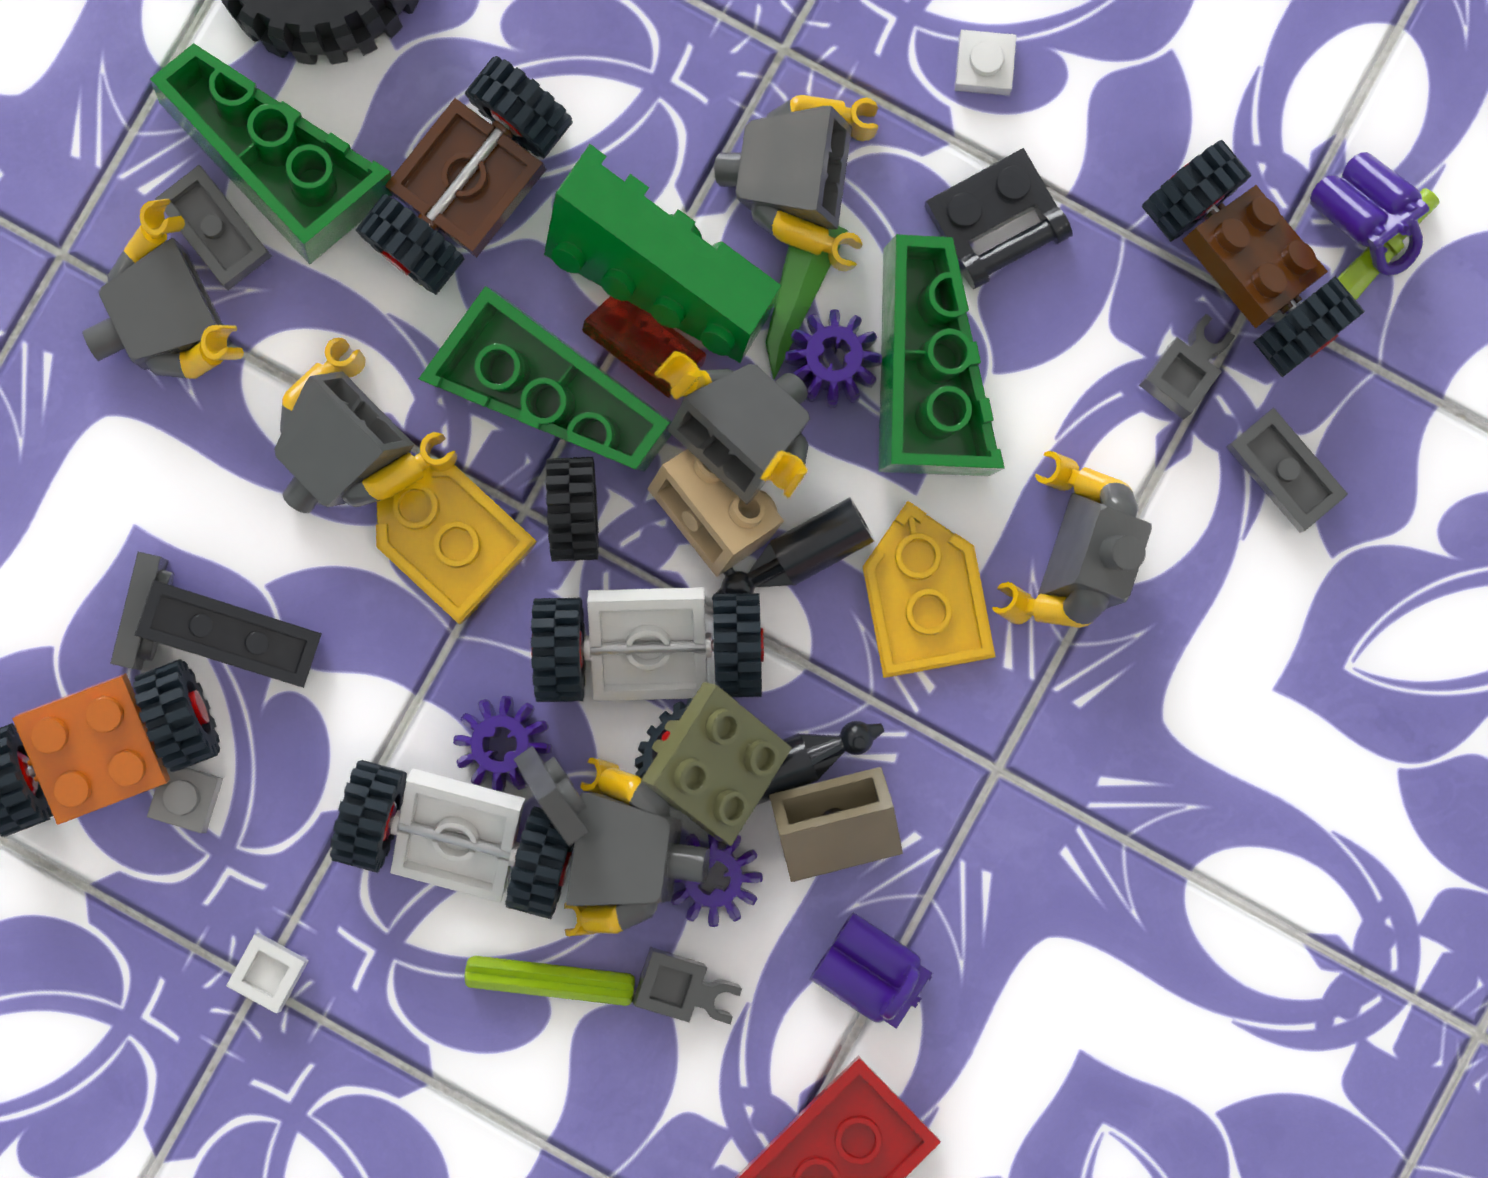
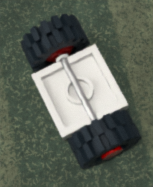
[531,587,764,702]
[330,760,574,919]

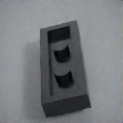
[135,580,322,688]

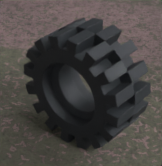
[546,457,599,562]

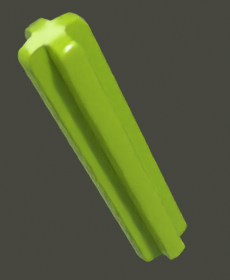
[464,955,635,1006]

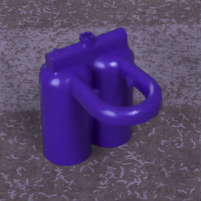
[1310,152,1430,276]
[810,912,932,1029]

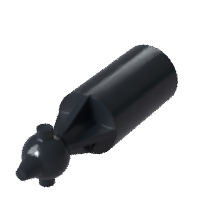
[711,497,875,601]
[756,721,885,806]

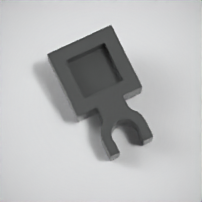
[1139,314,1235,420]
[632,947,742,1024]

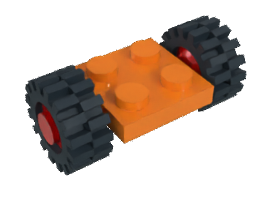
[0,659,220,837]

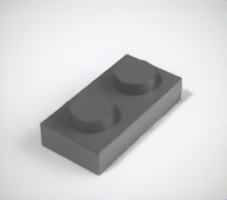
[155,165,272,290]
[1226,408,1348,533]
[110,552,174,670]
[514,746,589,846]

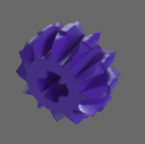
[785,309,882,408]
[453,695,552,792]
[671,833,763,927]

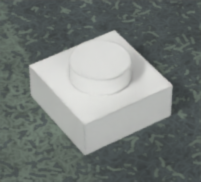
[954,30,1017,96]
[226,933,309,1014]

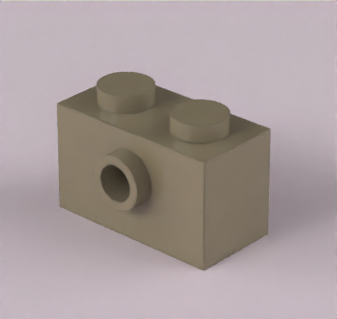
[769,767,903,882]

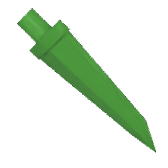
[766,226,848,380]

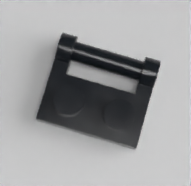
[924,148,1073,289]

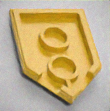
[376,465,537,624]
[862,501,996,678]

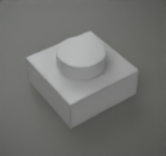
[147,768,223,833]

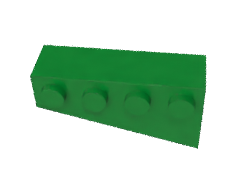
[150,43,392,265]
[544,144,781,363]
[878,234,1005,476]
[418,286,672,472]

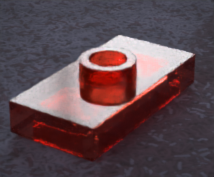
[582,296,707,398]

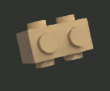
[647,449,784,577]

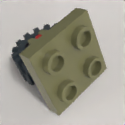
[634,682,792,846]

